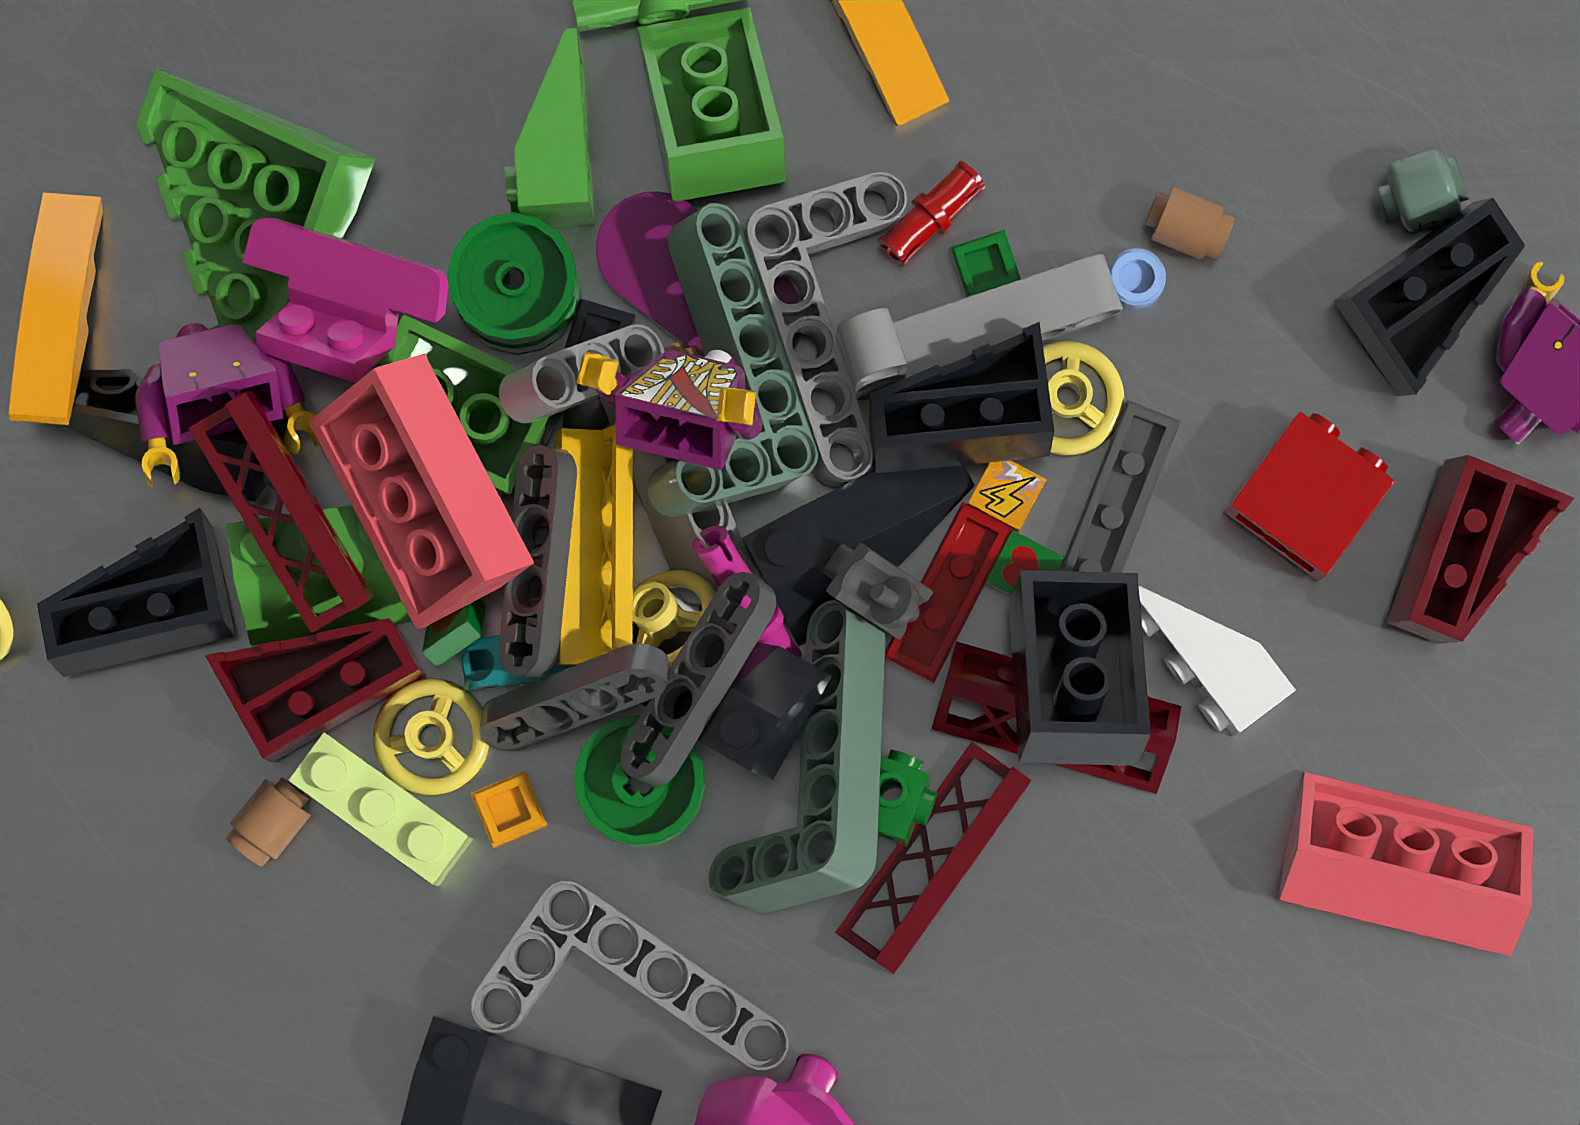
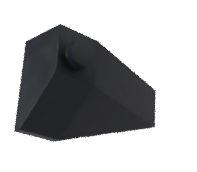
[742,465,975,647]
[632,621,832,780]
[401,1015,662,1125]

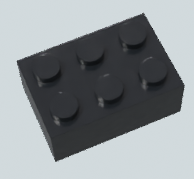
[1009,570,1151,765]

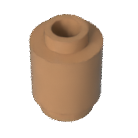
[1145,186,1236,261]
[225,777,311,867]

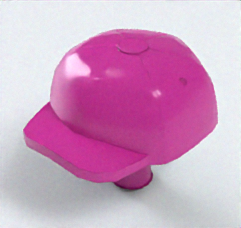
[695,1054,855,1125]

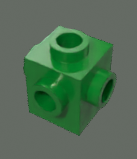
[878,750,937,847]

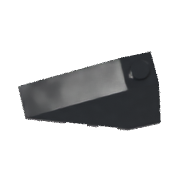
[61,369,288,502]

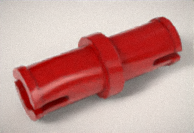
[877,161,985,266]

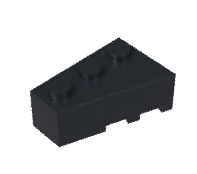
[1334,197,1525,396]
[869,321,1055,474]
[37,508,235,677]

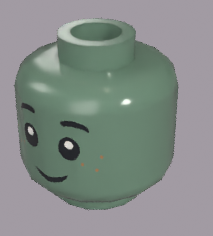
[1378,149,1469,232]

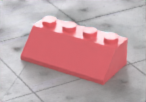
[308,354,534,630]
[1279,772,1533,956]

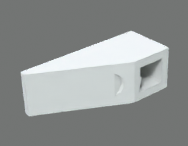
[1139,586,1296,736]

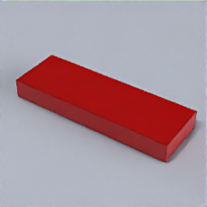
[885,502,1014,685]

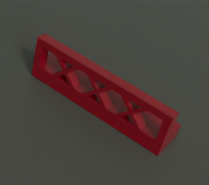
[189,391,374,633]
[931,641,1182,794]
[835,742,1032,974]

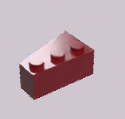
[1387,455,1574,644]
[205,618,425,762]

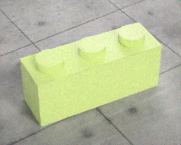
[289,732,474,886]

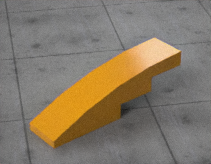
[831,0,950,127]
[8,192,103,425]

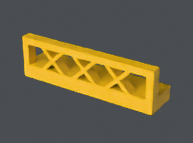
[555,424,633,667]

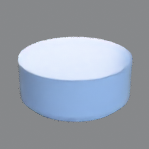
[1109,248,1166,309]

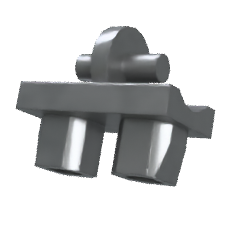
[823,542,934,640]

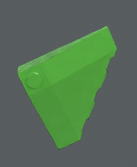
[136,69,375,341]

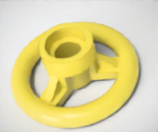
[1043,341,1124,455]
[632,570,716,670]
[373,678,489,795]

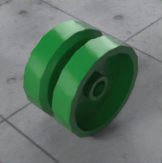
[447,212,581,354]
[574,715,706,848]

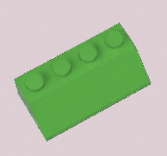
[226,505,481,646]

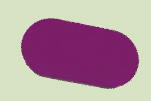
[596,191,802,357]

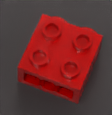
[1224,411,1395,581]

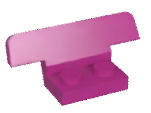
[242,218,448,383]

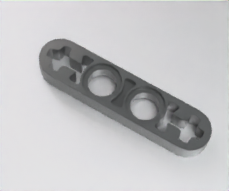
[499,444,577,678]
[621,572,776,787]
[479,644,669,750]

